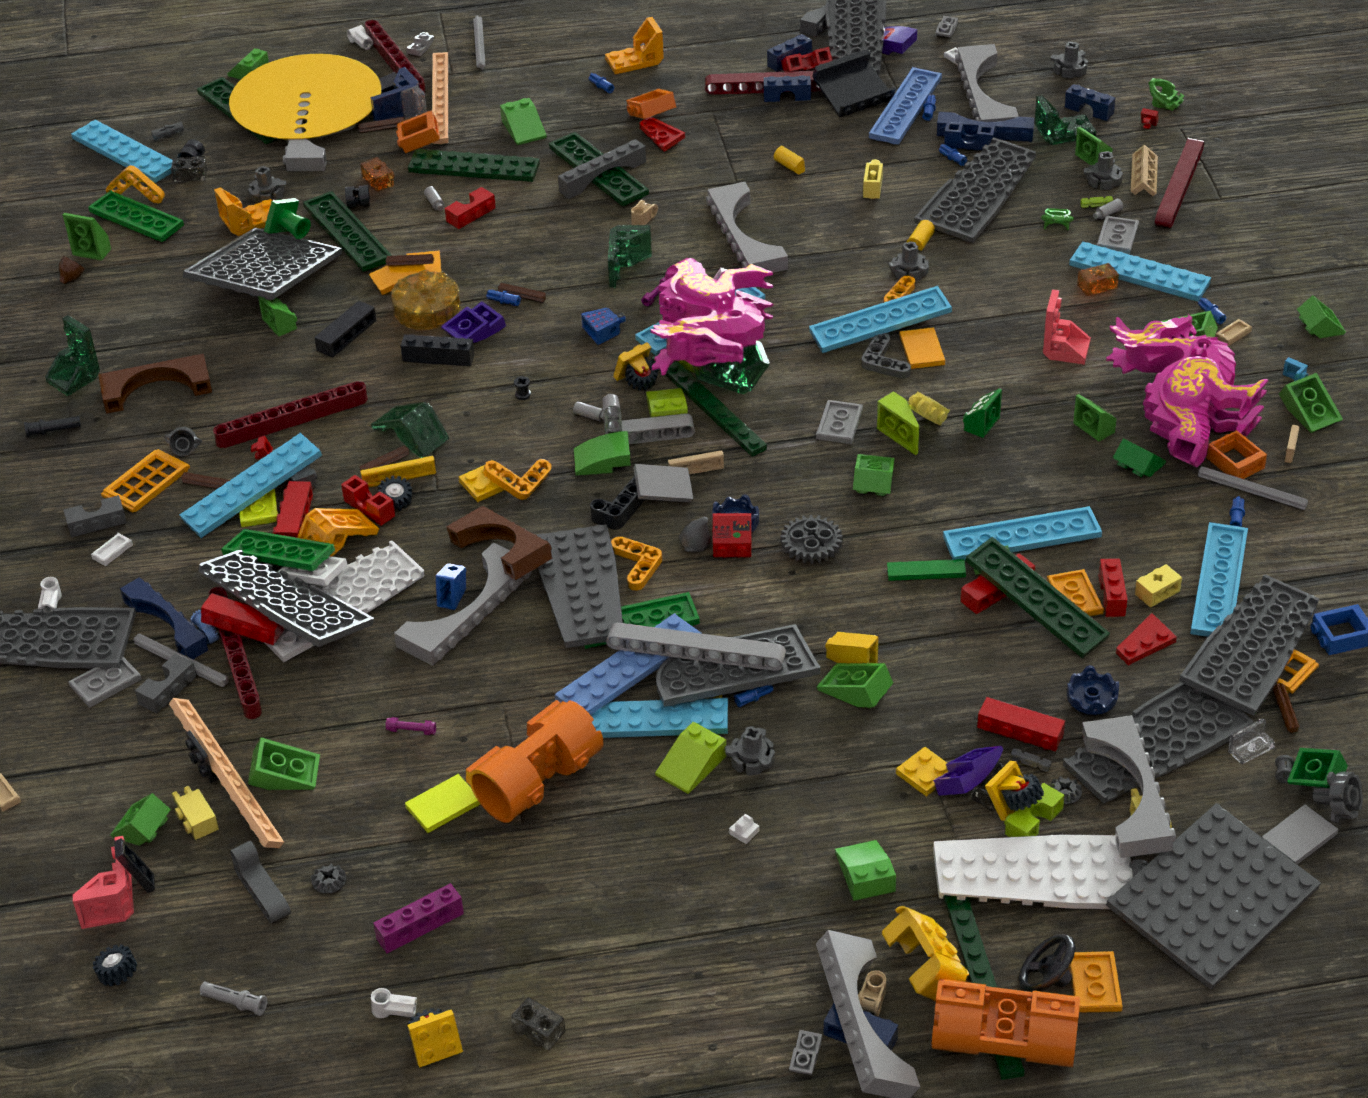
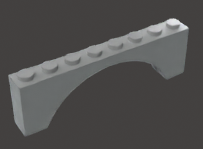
[955,44,1019,122]
[283,93,327,171]
[706,182,788,273]
[394,543,531,666]
[1083,715,1176,858]
[816,930,920,1098]

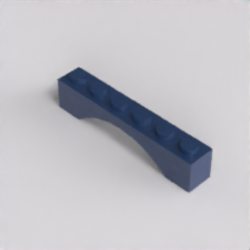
[937,112,1034,142]
[120,577,208,659]

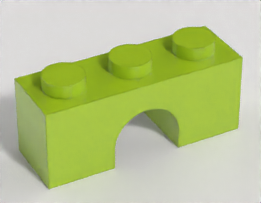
[1004,783,1065,837]

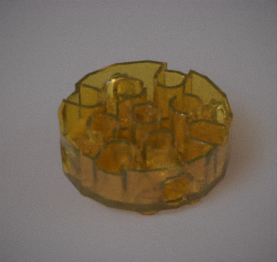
[391,270,461,330]

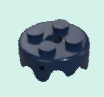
[712,494,759,532]
[1067,665,1119,715]

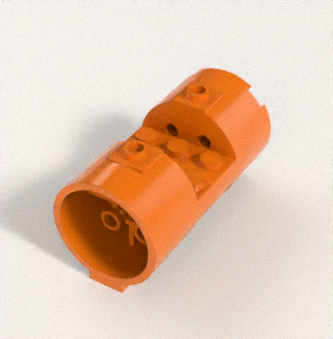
[466,700,604,823]
[932,979,1080,1068]

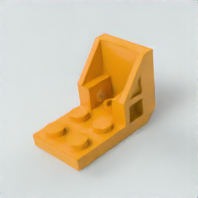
[605,17,664,74]
[214,188,272,236]
[297,508,379,557]

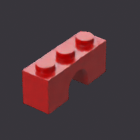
[781,47,833,72]
[445,187,496,229]
[341,475,395,526]
[1098,559,1127,617]

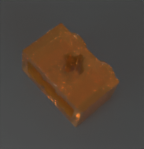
[360,157,395,192]
[1077,263,1119,296]

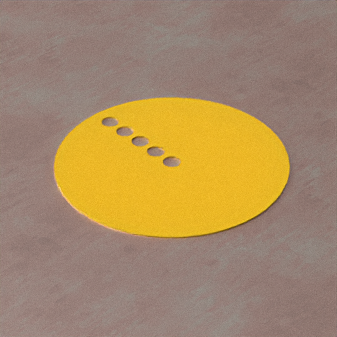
[229,54,381,139]

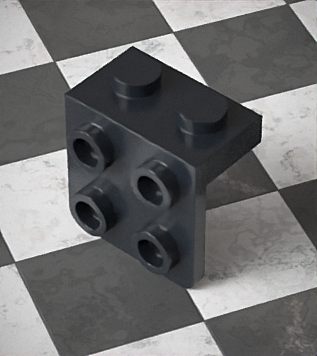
[185,730,219,783]

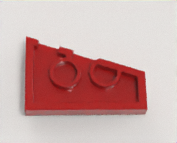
[639,117,685,152]
[1116,613,1177,665]

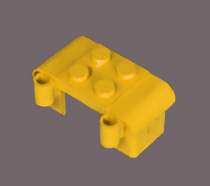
[882,906,969,1001]

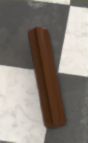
[358,117,404,133]
[386,254,434,266]
[498,283,546,302]
[359,445,410,471]
[181,472,230,489]
[1273,683,1300,733]

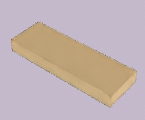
[668,450,724,475]

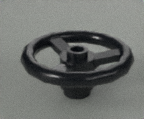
[1018,934,1076,992]

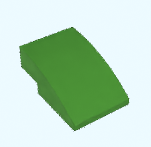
[574,431,631,475]

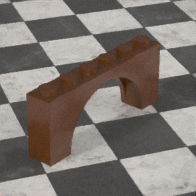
[98,353,212,414]
[446,506,553,580]

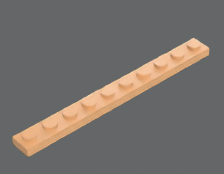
[432,52,448,145]
[169,698,284,848]

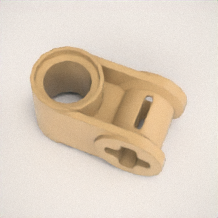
[631,200,658,228]
[858,970,886,1017]

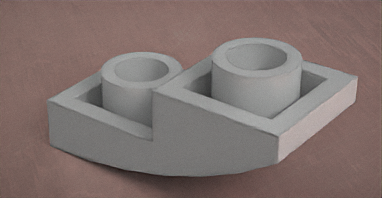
[935,16,958,37]
[406,32,434,56]
[789,1030,823,1075]

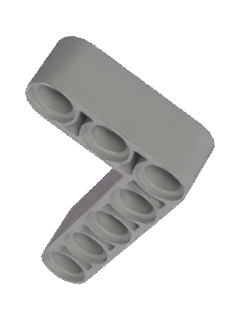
[602,394,695,444]

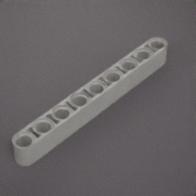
[606,623,786,671]

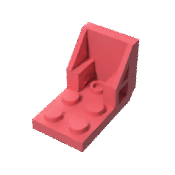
[1043,290,1091,365]
[73,836,134,929]

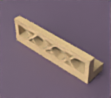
[1131,145,1158,196]

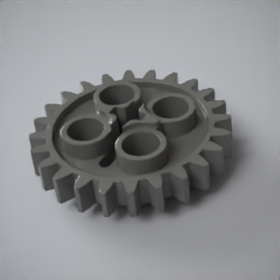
[780,515,843,564]

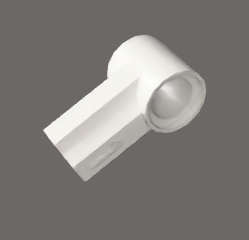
[347,25,373,50]
[38,577,62,613]
[371,988,417,1018]

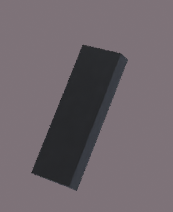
[114,838,155,893]

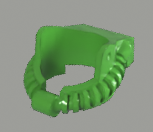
[1149,78,1184,111]
[1041,208,1073,230]

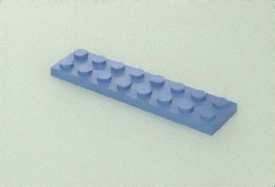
[869,67,942,145]
[555,613,702,715]

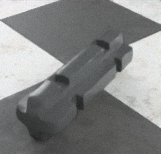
[1010,748,1051,772]

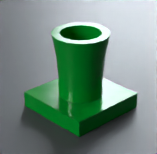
[264,198,311,239]

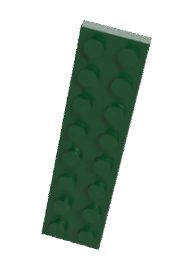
[197,77,278,145]
[549,132,649,206]
[408,149,540,182]
[303,191,392,272]
[965,537,1110,659]

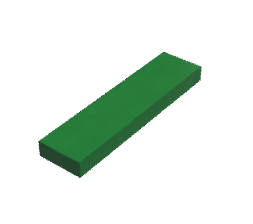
[887,559,966,581]

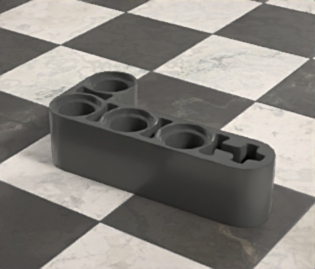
[230,841,291,924]

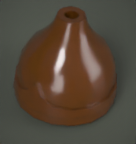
[59,256,85,284]

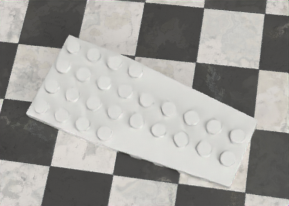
[265,541,425,662]
[933,835,1133,909]

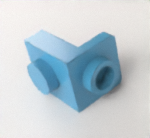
[1283,357,1308,381]

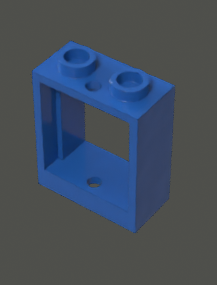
[1310,604,1368,655]

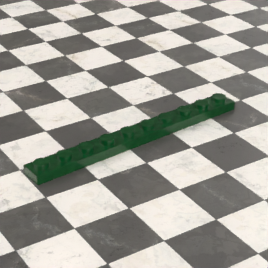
[651,353,767,457]
[944,895,1024,1080]

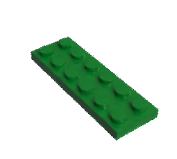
[88,190,184,242]
[221,529,335,571]
[584,592,700,649]

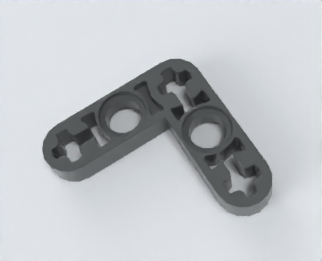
[861,333,911,379]

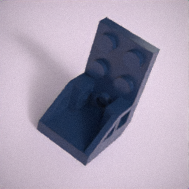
[370,67,422,121]

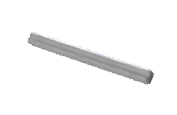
[473,15,486,70]
[1198,466,1308,510]
[133,634,229,687]

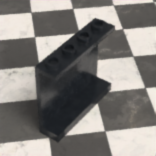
[812,49,896,117]

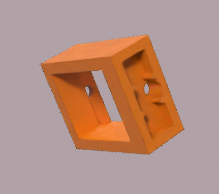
[626,89,676,119]
[396,110,440,153]
[1206,430,1267,479]

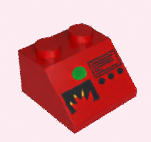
[713,513,752,557]

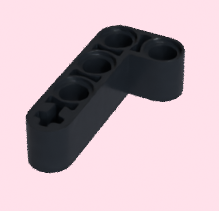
[590,476,646,530]

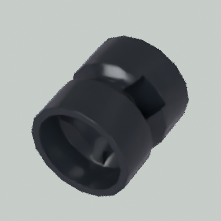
[177,139,205,169]
[345,185,370,208]

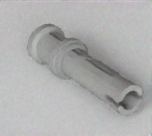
[199,981,267,1016]

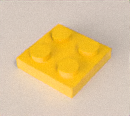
[459,465,509,502]
[896,747,948,797]

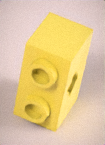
[1135,564,1182,608]

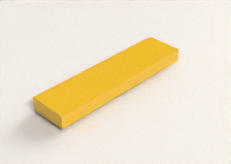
[360,456,436,488]

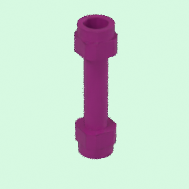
[641,277,665,306]
[386,717,436,735]

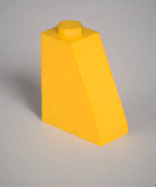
[825,632,878,663]

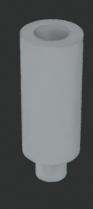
[424,186,444,211]
[1093,198,1123,220]
[573,401,604,422]

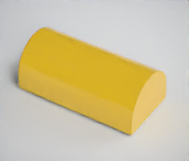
[774,146,805,175]
[907,220,935,251]

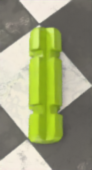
[1080,196,1113,208]

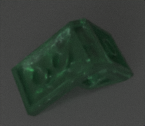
[1034,95,1097,145]
[608,225,652,287]
[45,315,100,396]
[692,341,770,394]
[370,402,449,458]

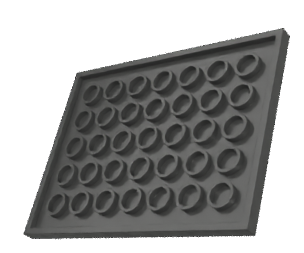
[183,228,342,300]
[1106,803,1321,990]

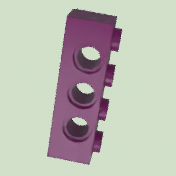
[373,883,464,954]

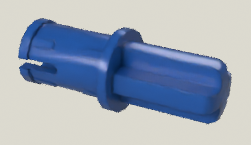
[588,73,615,93]
[922,95,936,121]
[939,144,967,166]
[486,290,521,307]
[1198,298,1226,324]
[1230,496,1245,527]
[734,685,773,707]

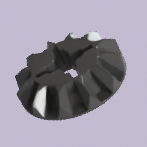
[1048,776,1082,804]
[311,863,346,893]

